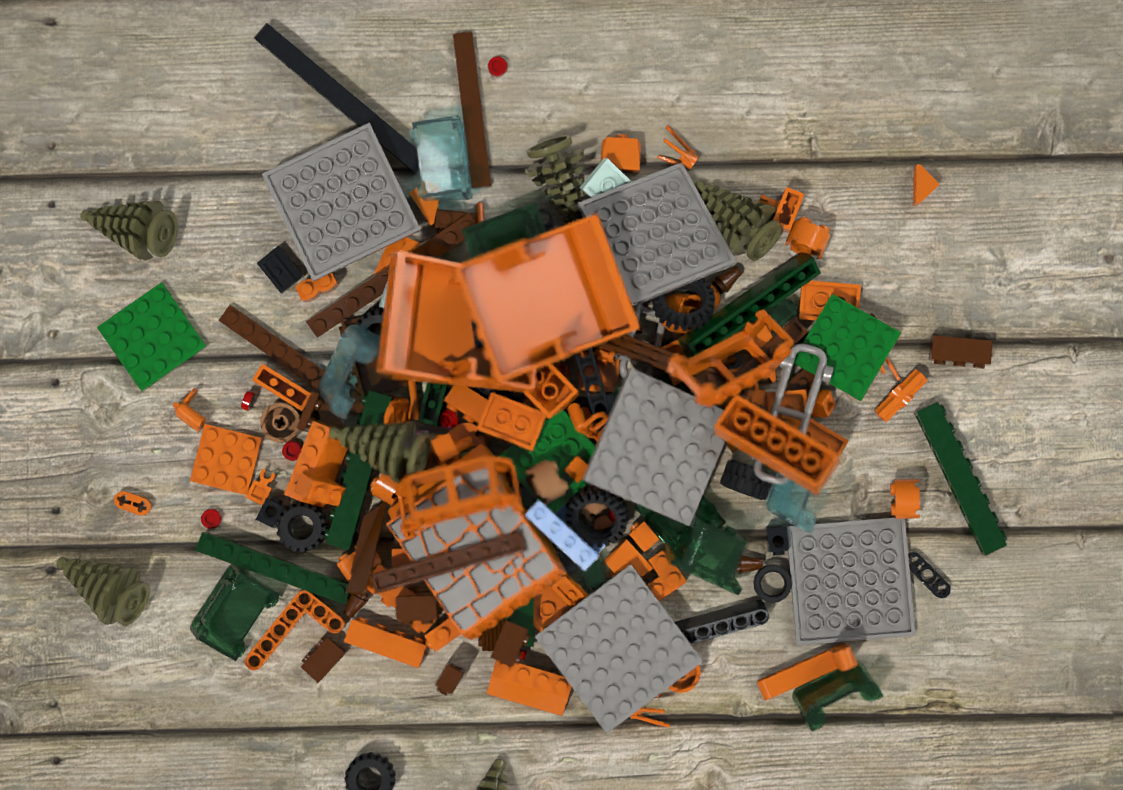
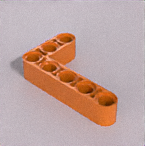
[245,590,346,670]
[756,643,858,700]

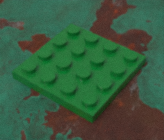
[97,282,207,392]
[794,294,901,402]
[498,410,596,514]

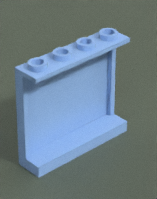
[525,501,605,570]

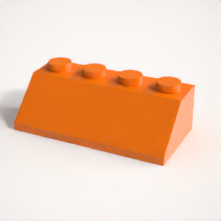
[523,363,579,419]
[284,420,349,508]
[486,660,571,716]

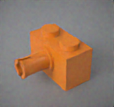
[759,187,805,233]
[431,433,474,467]

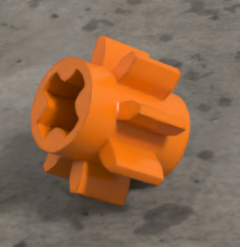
[594,346,616,366]

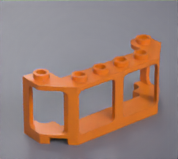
[667,309,794,407]
[394,456,523,540]

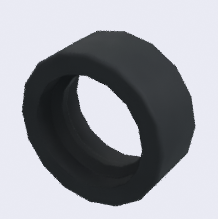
[753,565,792,603]

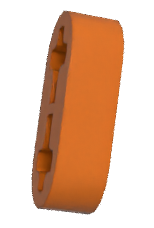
[114,491,152,516]

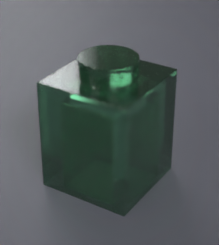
[767,298,798,327]
[582,558,606,589]

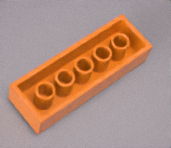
[714,395,840,496]

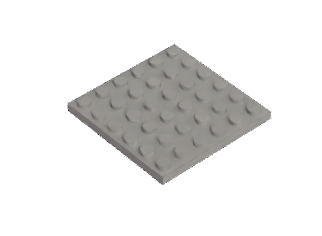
[262,123,421,282]
[577,163,737,306]
[582,368,725,526]
[786,517,916,645]
[535,565,703,733]

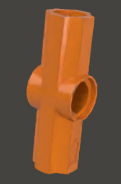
[874,369,928,423]

